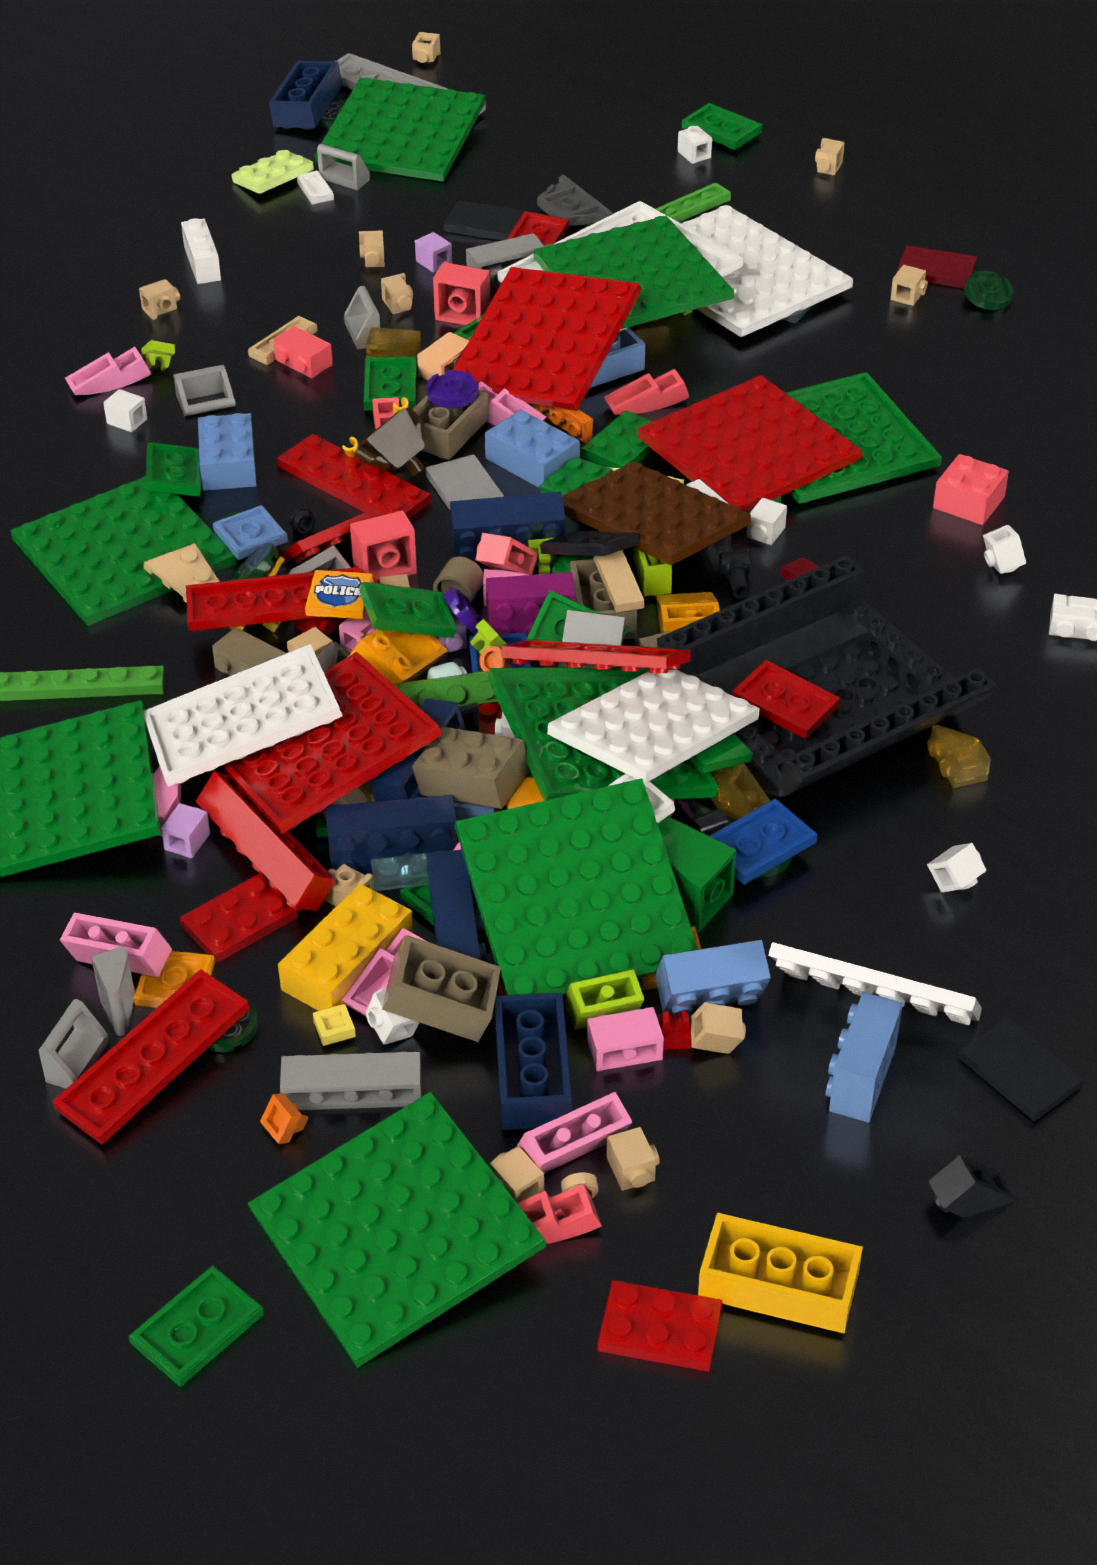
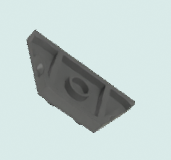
[537,175,614,226]

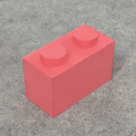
[274,326,333,378]
[475,533,538,575]

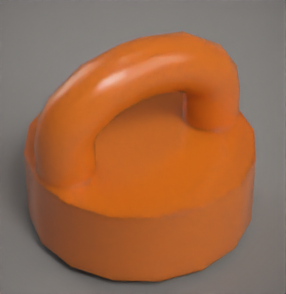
[480,646,511,671]

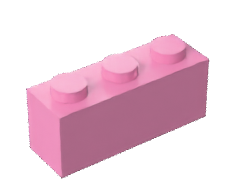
[60,913,172,977]
[517,1092,632,1173]

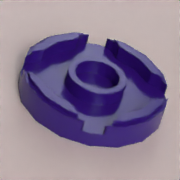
[426,370,479,408]
[444,587,485,635]

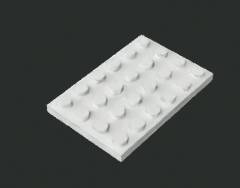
[144,644,342,787]
[547,670,760,783]
[768,942,982,1025]

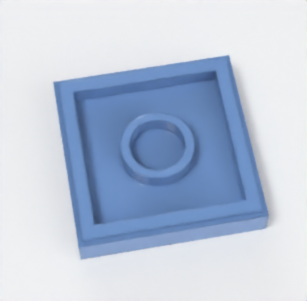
[213,505,288,560]

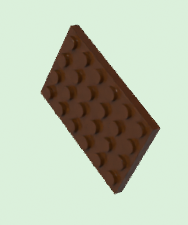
[562,462,751,565]

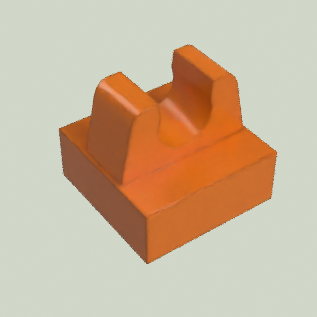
[260,1093,308,1144]

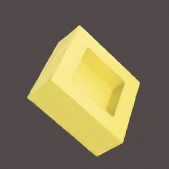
[313,1004,356,1046]

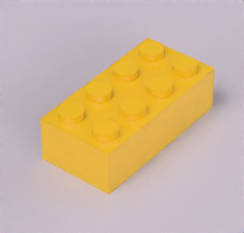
[278,884,413,1011]
[698,1213,863,1334]

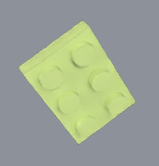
[231,150,314,194]

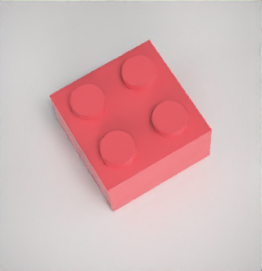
[433,262,491,326]
[933,454,1009,525]
[350,510,417,580]

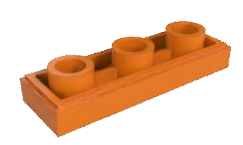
[532,404,593,443]

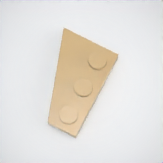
[144,543,219,603]

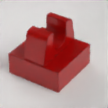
[657,1011,692,1050]

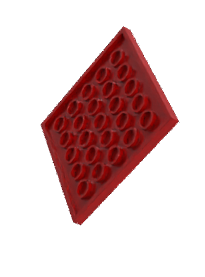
[453,267,642,411]
[637,375,862,512]
[220,652,443,834]

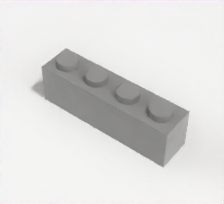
[280,1051,421,1110]

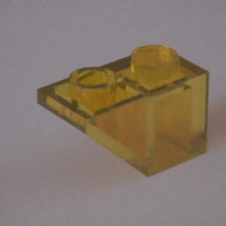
[366,327,422,357]
[928,725,991,788]

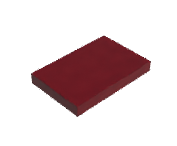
[897,245,977,289]

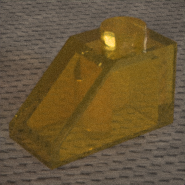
[710,763,770,821]

